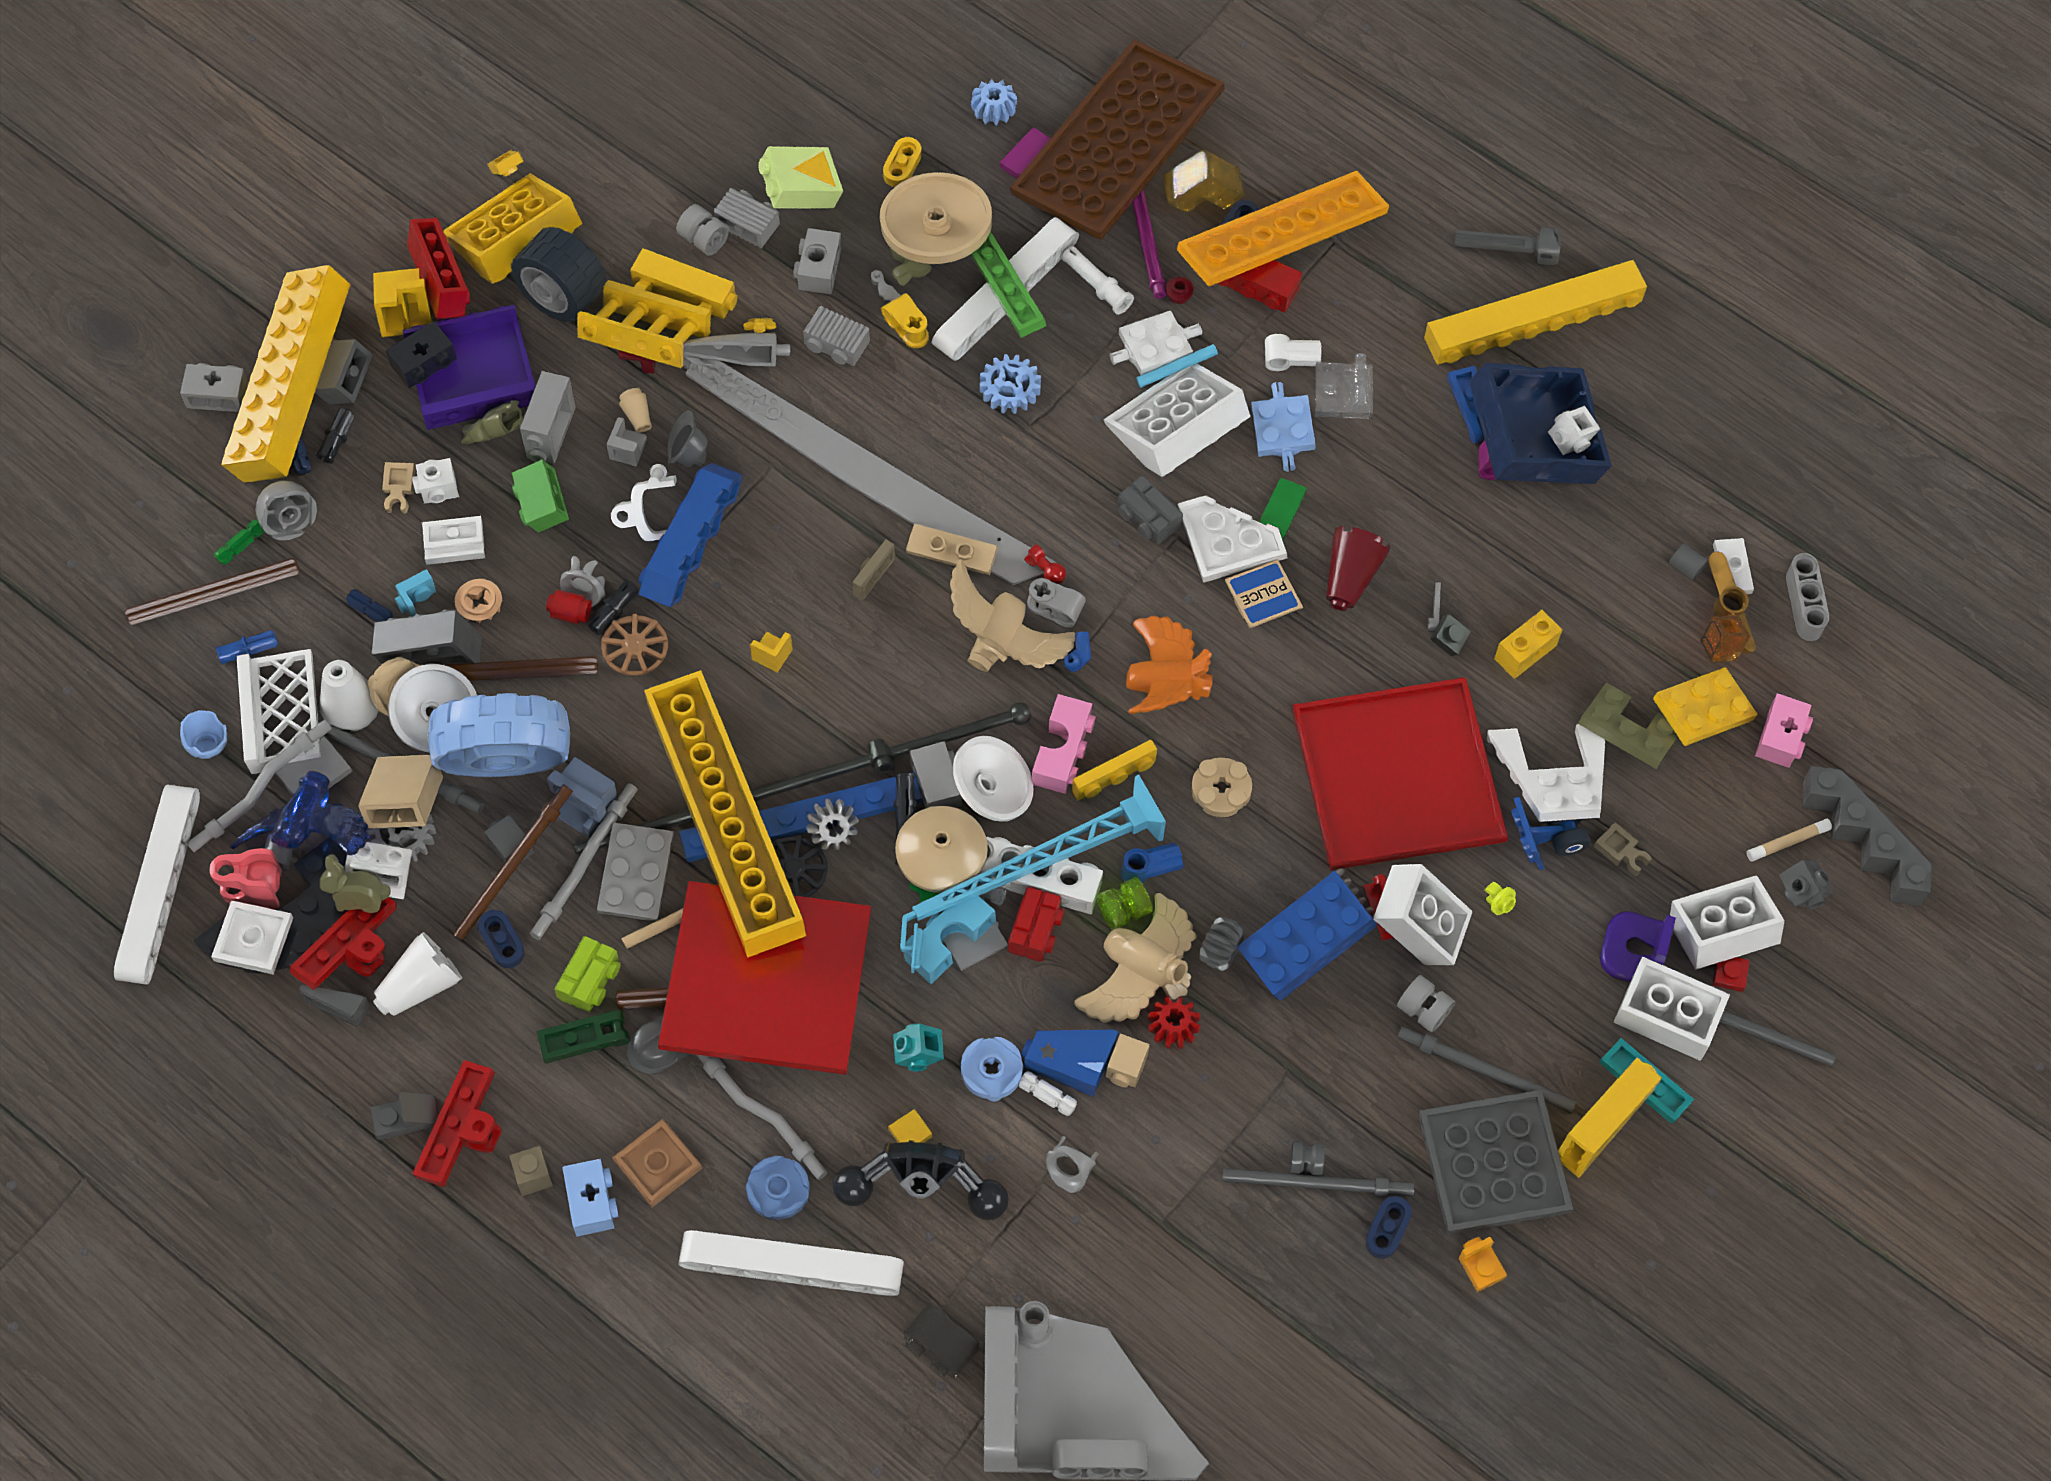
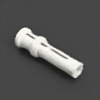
[1062,246,1134,315]

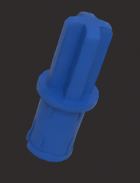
[216,630,278,665]

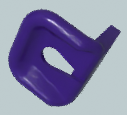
[1600,912,1676,983]

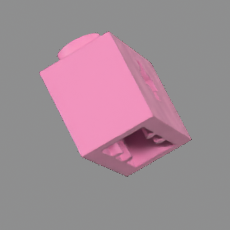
[1755,693,1813,768]

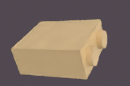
[358,755,443,829]

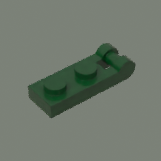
[537,1010,630,1064]

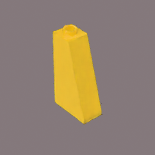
[1558,1058,1662,1178]

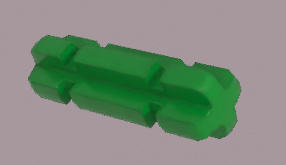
[214,519,265,565]

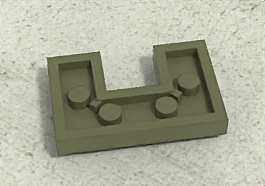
[1578,682,1678,769]

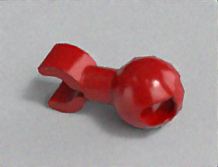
[1024,544,1066,584]

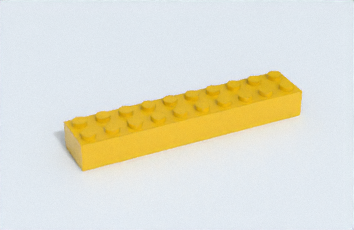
[644,670,806,957]

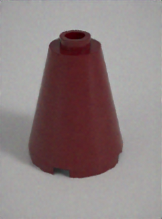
[1326,526,1390,611]

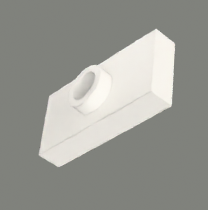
[1713,538,1754,594]

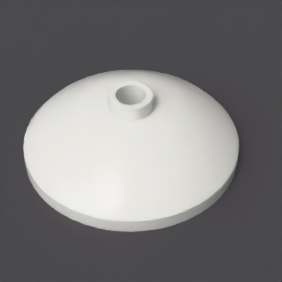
[388,664,477,754]
[953,736,1034,822]

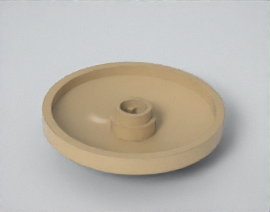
[880,172,992,264]

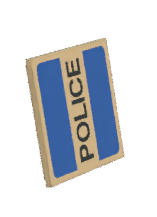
[1225,559,1303,628]

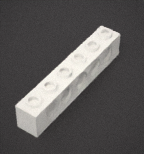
[936,837,1103,915]

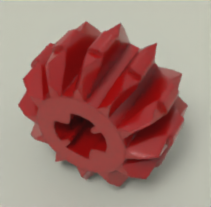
[1148,996,1200,1049]

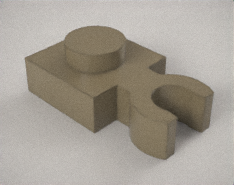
[1594,822,1652,876]

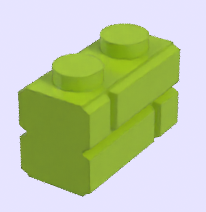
[554,936,621,1013]

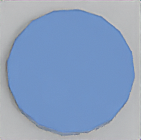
[746,1156,810,1220]

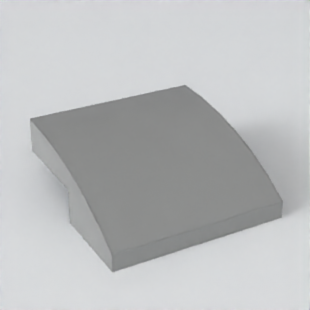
[275,730,353,807]

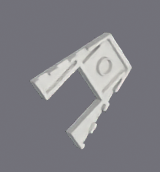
[1487,724,1605,822]

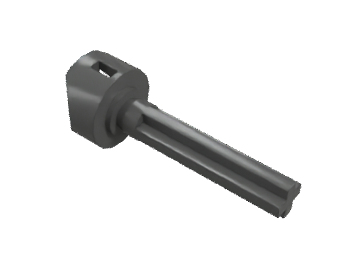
[1455,227,1562,266]

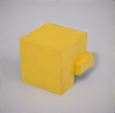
[373,268,433,337]

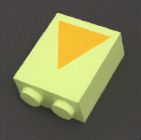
[759,146,843,208]

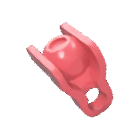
[209,848,282,910]

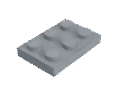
[597,823,674,922]

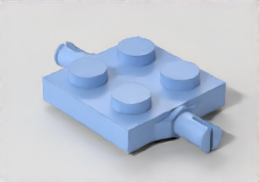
[1251,382,1315,472]

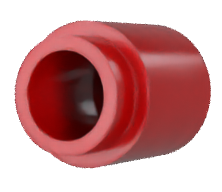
[546,589,592,624]

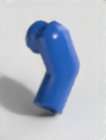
[1064,632,1091,672]

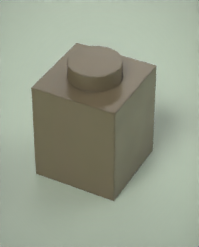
[509,1146,553,1196]

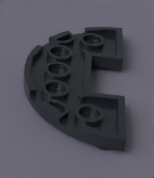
[194,827,362,974]

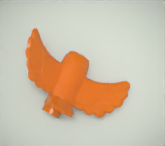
[1126,616,1213,714]

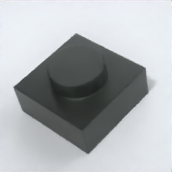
[1430,614,1471,657]

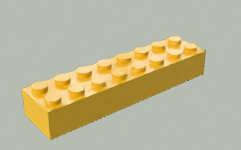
[221,265,351,483]

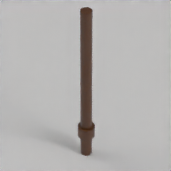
[453,784,573,940]

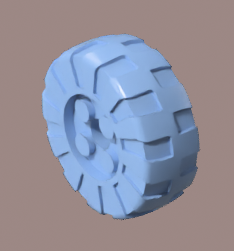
[428,693,570,777]

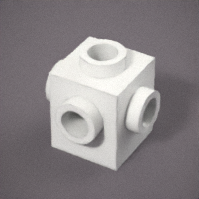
[1548,406,1600,455]
[412,458,459,504]

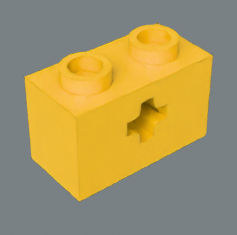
[1494,610,1562,679]

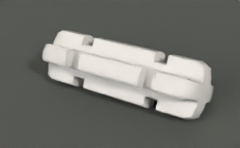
[1019,1071,1077,1116]

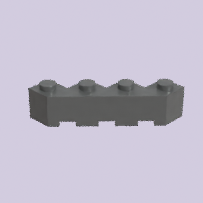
[1802,766,1931,906]

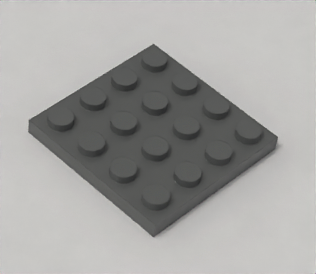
[1418,1090,1573,1235]

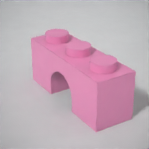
[1032,694,1096,794]

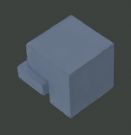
[547,757,618,838]

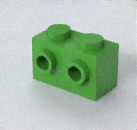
[512,460,569,533]

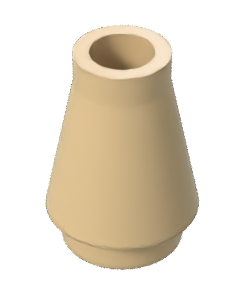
[619,388,652,433]

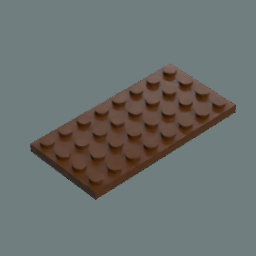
[1010,39,1225,240]

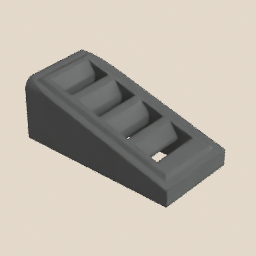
[299,984,370,1027]

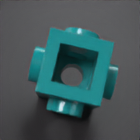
[893,1023,944,1072]

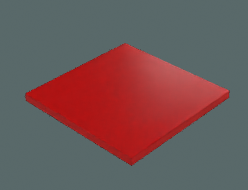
[1292,677,1509,871]
[658,881,871,1075]

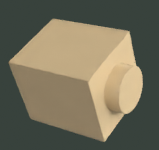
[1106,1034,1150,1088]

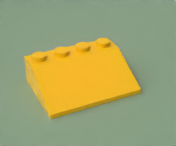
[443,173,583,284]

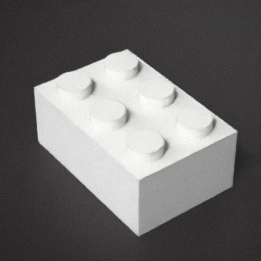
[1373,864,1473,965]
[1670,875,1784,969]

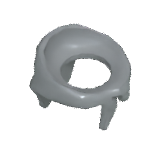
[560,556,605,607]
[1046,1136,1099,1193]

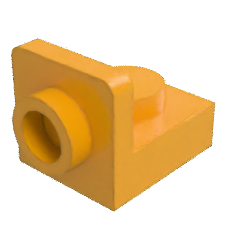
[1459,1237,1507,1292]

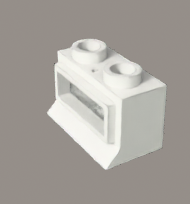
[345,839,412,899]

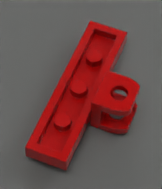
[290,897,397,990]
[412,1060,502,1187]

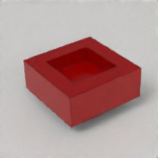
[1712,957,1749,992]

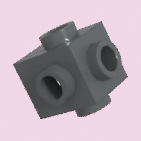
[1779,860,1834,910]

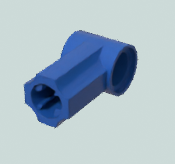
[1120,842,1183,886]

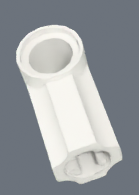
[1265,334,1321,371]

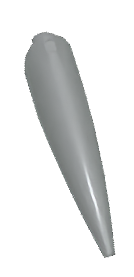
[683,333,790,366]

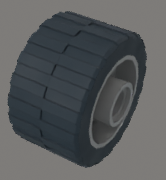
[511,227,606,322]

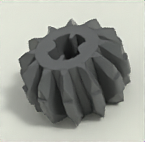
[1200,917,1245,971]

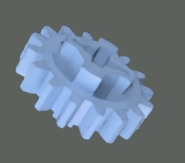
[980,354,1041,414]

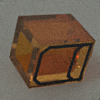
[1700,615,1750,662]

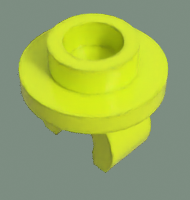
[1485,882,1516,915]

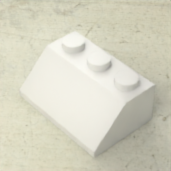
[1613,956,1730,1061]

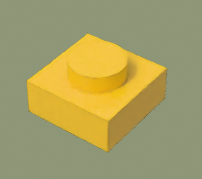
[487,150,523,176]

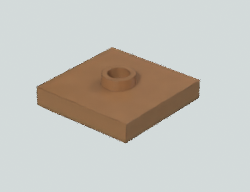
[612,1119,703,1208]

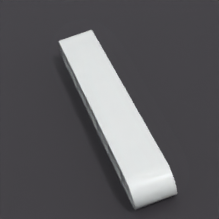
[932,217,1079,361]
[114,784,200,985]
[679,1231,904,1296]

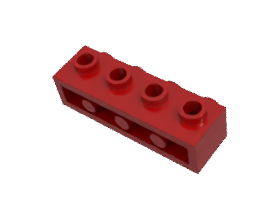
[407,218,470,319]

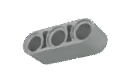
[1786,553,1829,641]

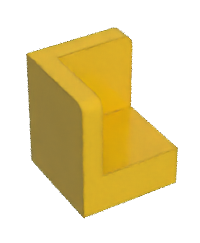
[750,632,793,673]

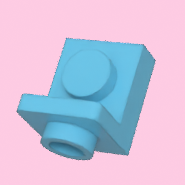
[394,569,436,617]

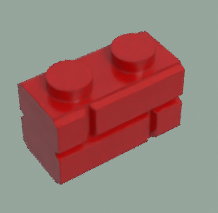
[1008,887,1065,962]

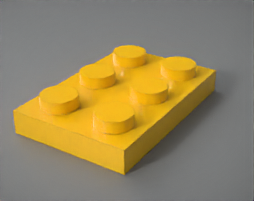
[1653,667,1758,746]

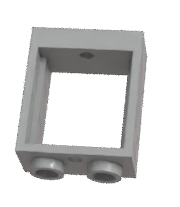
[520,371,576,464]

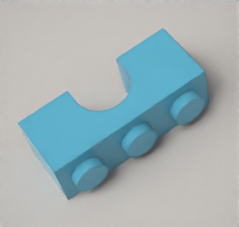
[904,888,996,984]

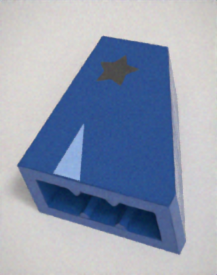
[1021,1029,1119,1097]

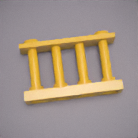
[577,280,711,368]

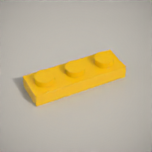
[1072,740,1157,801]

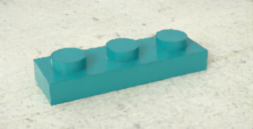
[1599,1038,1694,1125]

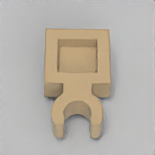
[382,462,416,514]

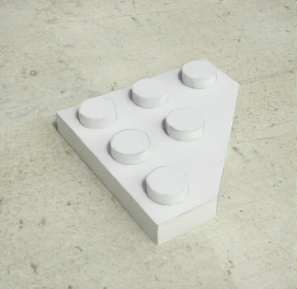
[1178,496,1287,583]

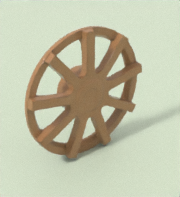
[601,614,668,676]

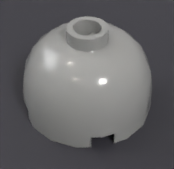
[255,481,317,540]

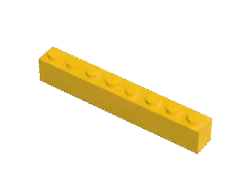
[1424,260,1647,365]

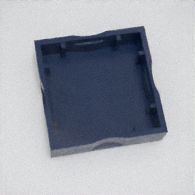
[1469,363,1612,484]

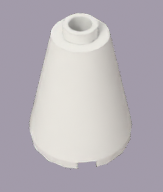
[319,660,378,732]
[373,932,462,1016]

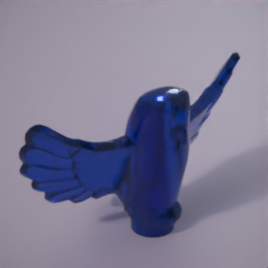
[230,771,370,856]

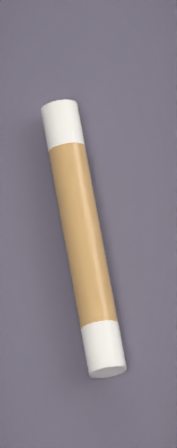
[1746,818,1832,862]

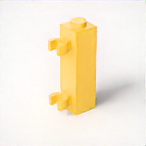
[630,248,738,319]

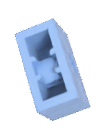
[562,1159,619,1236]

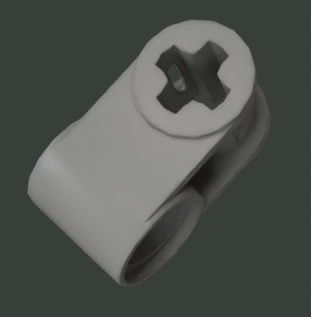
[1027,578,1086,628]

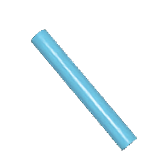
[1136,344,1218,388]

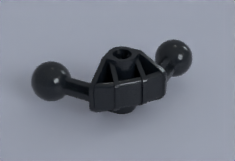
[833,1140,1009,1220]

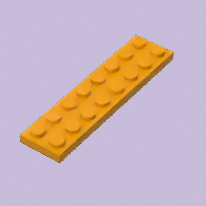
[1177,171,1389,286]

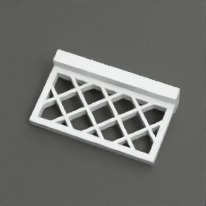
[237,649,321,774]

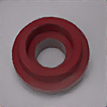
[1166,277,1194,304]

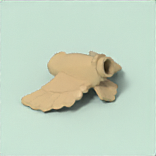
[950,559,1075,672]
[1075,893,1197,1023]

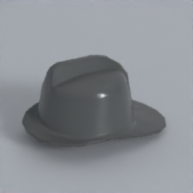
[668,410,708,467]
[627,1016,689,1074]

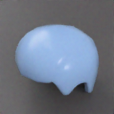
[180,710,227,759]

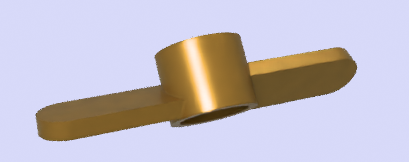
[1708,551,1756,654]

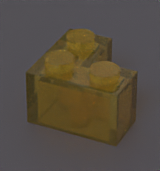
[1163,149,1245,213]

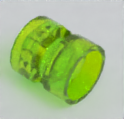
[1096,877,1153,930]

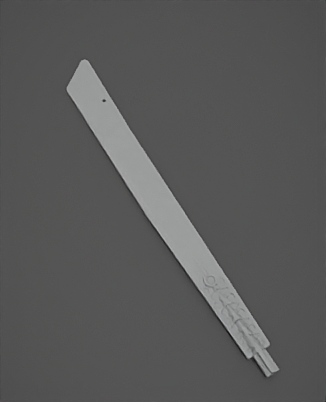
[683,355,1056,585]

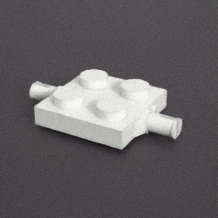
[1109,310,1202,375]

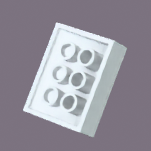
[1104,364,1250,477]

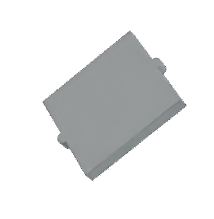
[943,921,1008,971]

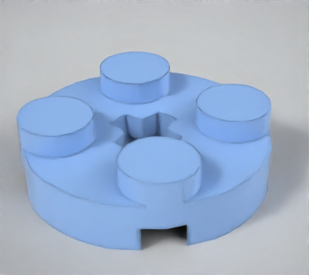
[961,1037,1023,1102]

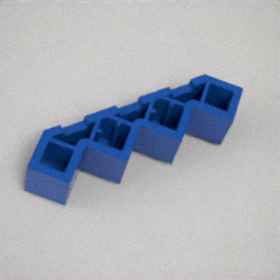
[639,463,743,607]

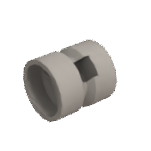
[676,204,729,256]
[1397,975,1456,1033]

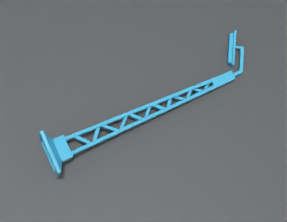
[900,774,1166,973]

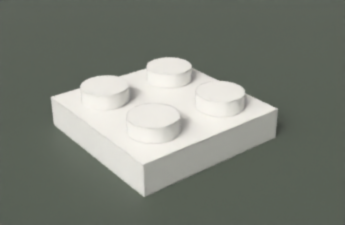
[211,900,293,974]

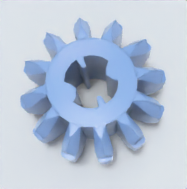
[971,78,1017,126]

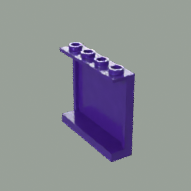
[403,305,536,430]

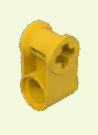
[881,293,929,348]

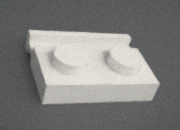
[422,516,485,565]

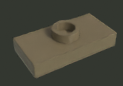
[852,539,895,601]

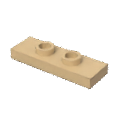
[906,523,998,576]

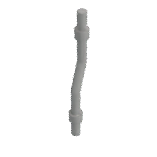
[187,719,332,852]
[530,783,638,940]
[697,1055,828,1180]

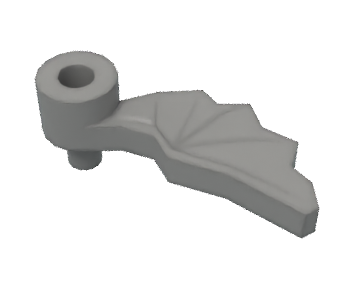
[871,270,901,302]
[1427,582,1441,631]

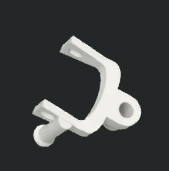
[611,464,677,541]

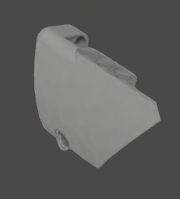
[984,1301,1209,1480]

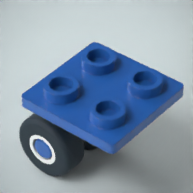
[1511,797,1591,871]

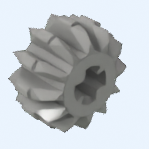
[806,798,859,850]

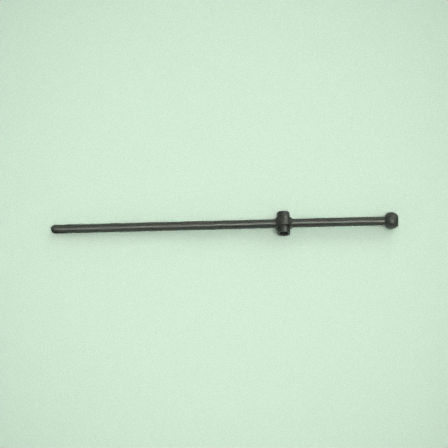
[573,702,1031,854]

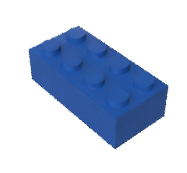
[1237,871,1378,1001]

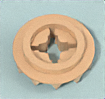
[455,579,503,624]

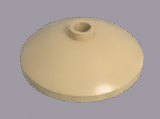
[896,806,988,893]

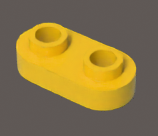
[883,137,922,187]

